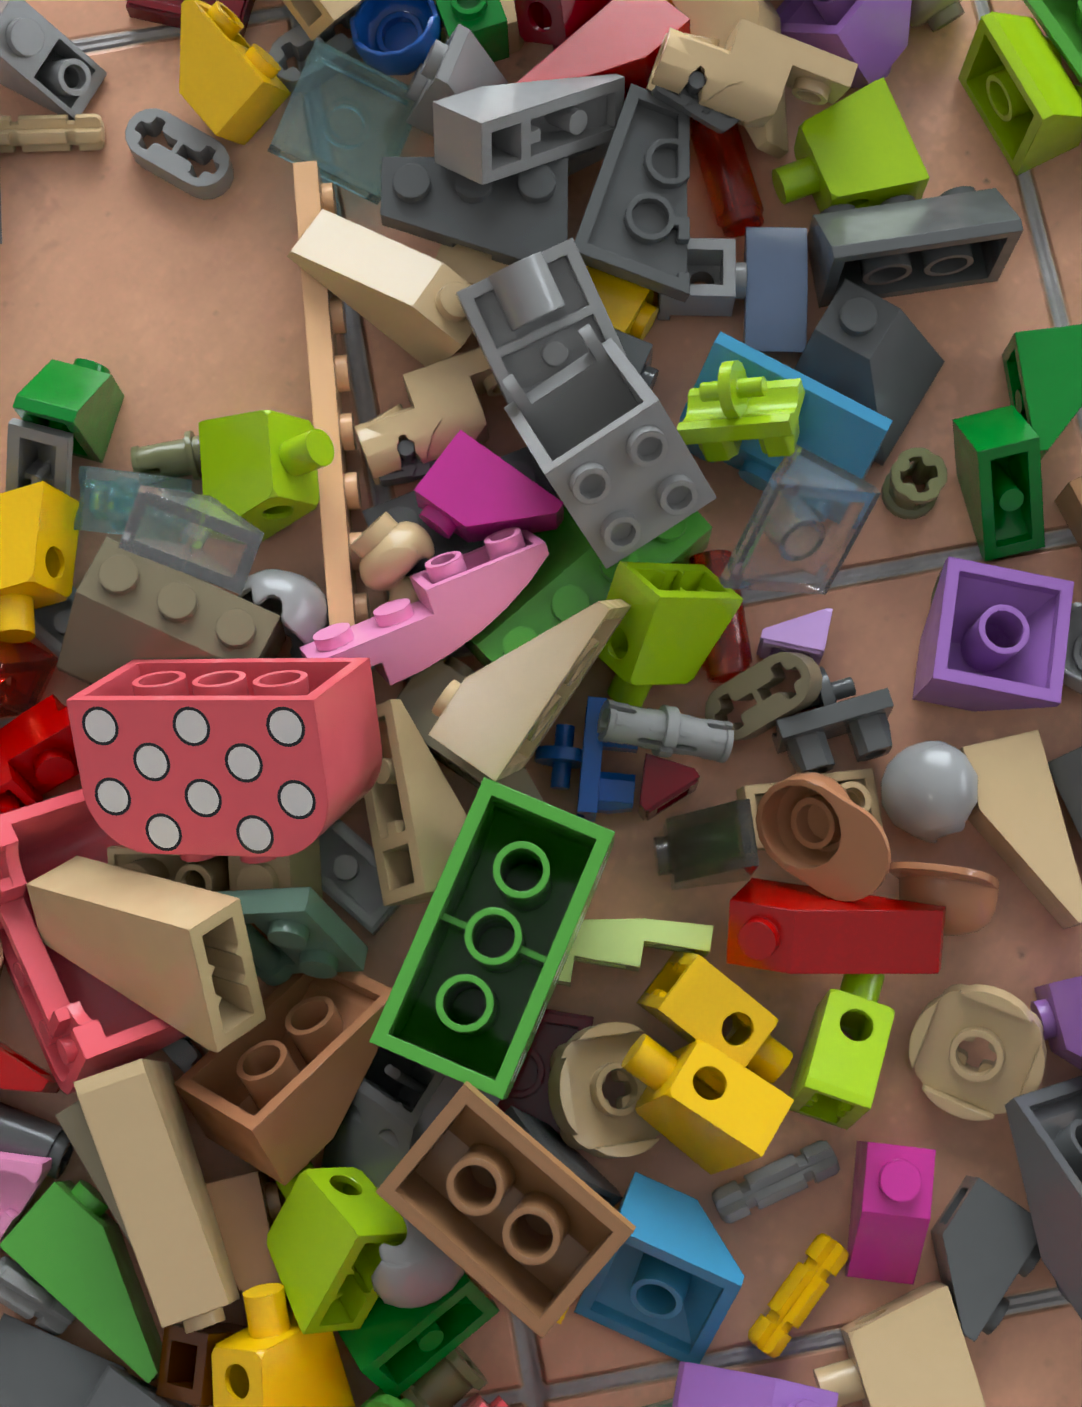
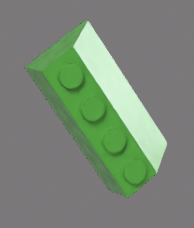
[464,507,712,667]

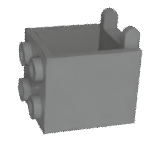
[501,324,717,569]

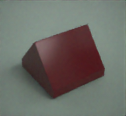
[638,753,700,821]

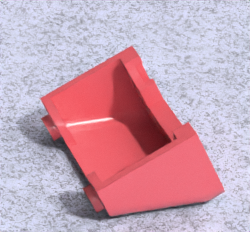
[0,789,186,1095]

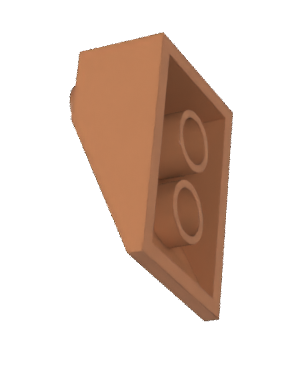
[174,971,392,1186]

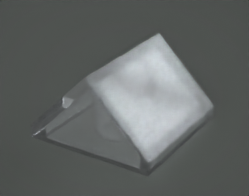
[719,444,881,595]

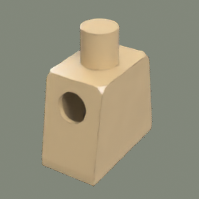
[813,1281,986,1407]

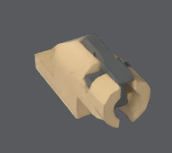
[646,19,858,134]
[354,347,503,487]

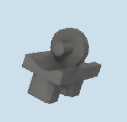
[772,666,894,774]

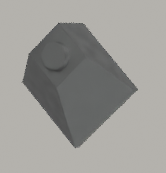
[794,278,945,466]

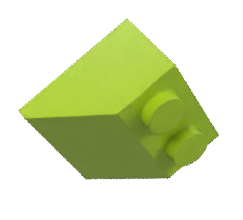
[958,11,1082,176]

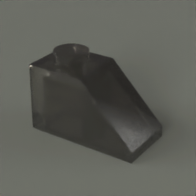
[653,799,759,890]

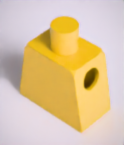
[0,481,81,643]
[636,951,793,1084]
[621,1034,794,1175]
[211,1283,356,1407]

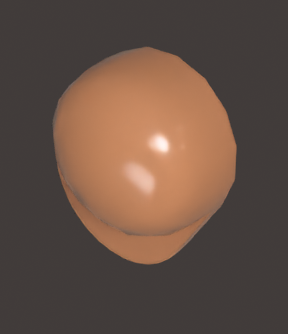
[755,772,891,901]
[889,862,999,936]

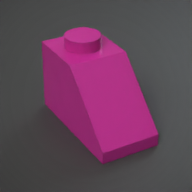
[414,430,564,543]
[845,1141,936,1285]

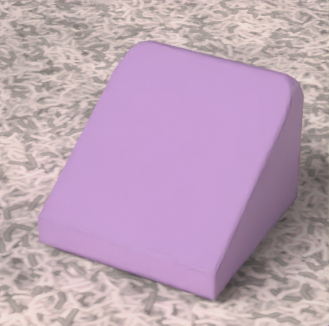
[756,608,833,666]

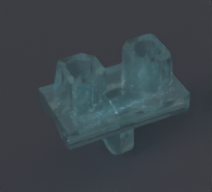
[74,466,196,542]

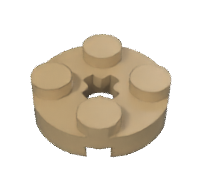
[909,984,1047,1121]
[548,1022,661,1159]

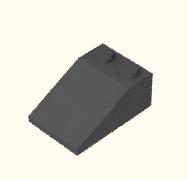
[1005,1075,1082,1320]

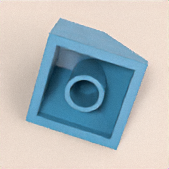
[574,1172,745,1364]

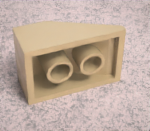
[428,599,631,782]

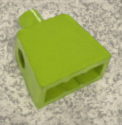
[772,77,930,213]
[198,410,334,546]
[598,561,743,707]
[788,974,895,1130]
[267,1162,407,1334]

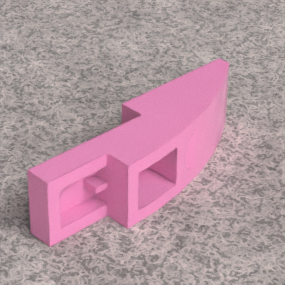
[299,527,549,686]

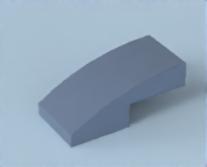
[743,227,808,352]

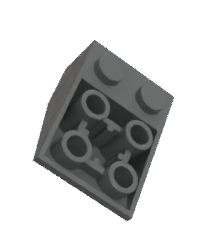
[321,1047,500,1217]

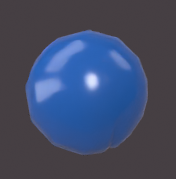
[349,0,442,76]

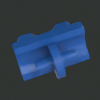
[534,696,638,822]

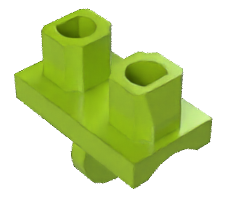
[677,360,805,462]

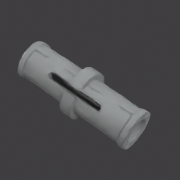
[597,699,734,763]

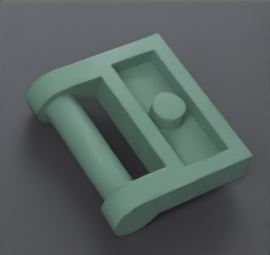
[218,887,368,986]

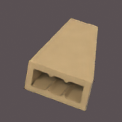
[26,856,266,1053]
[73,1058,240,1334]

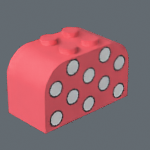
[66,658,382,864]

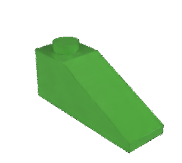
[0,1179,162,1384]

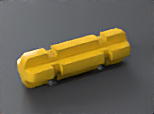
[748,1233,849,1358]

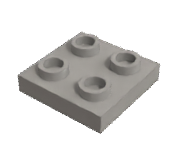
[456,237,626,405]

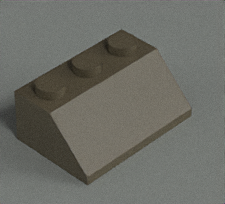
[56,536,286,685]

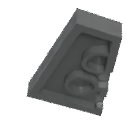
[575,83,690,303]
[380,157,568,265]

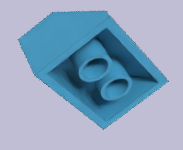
[679,331,893,523]

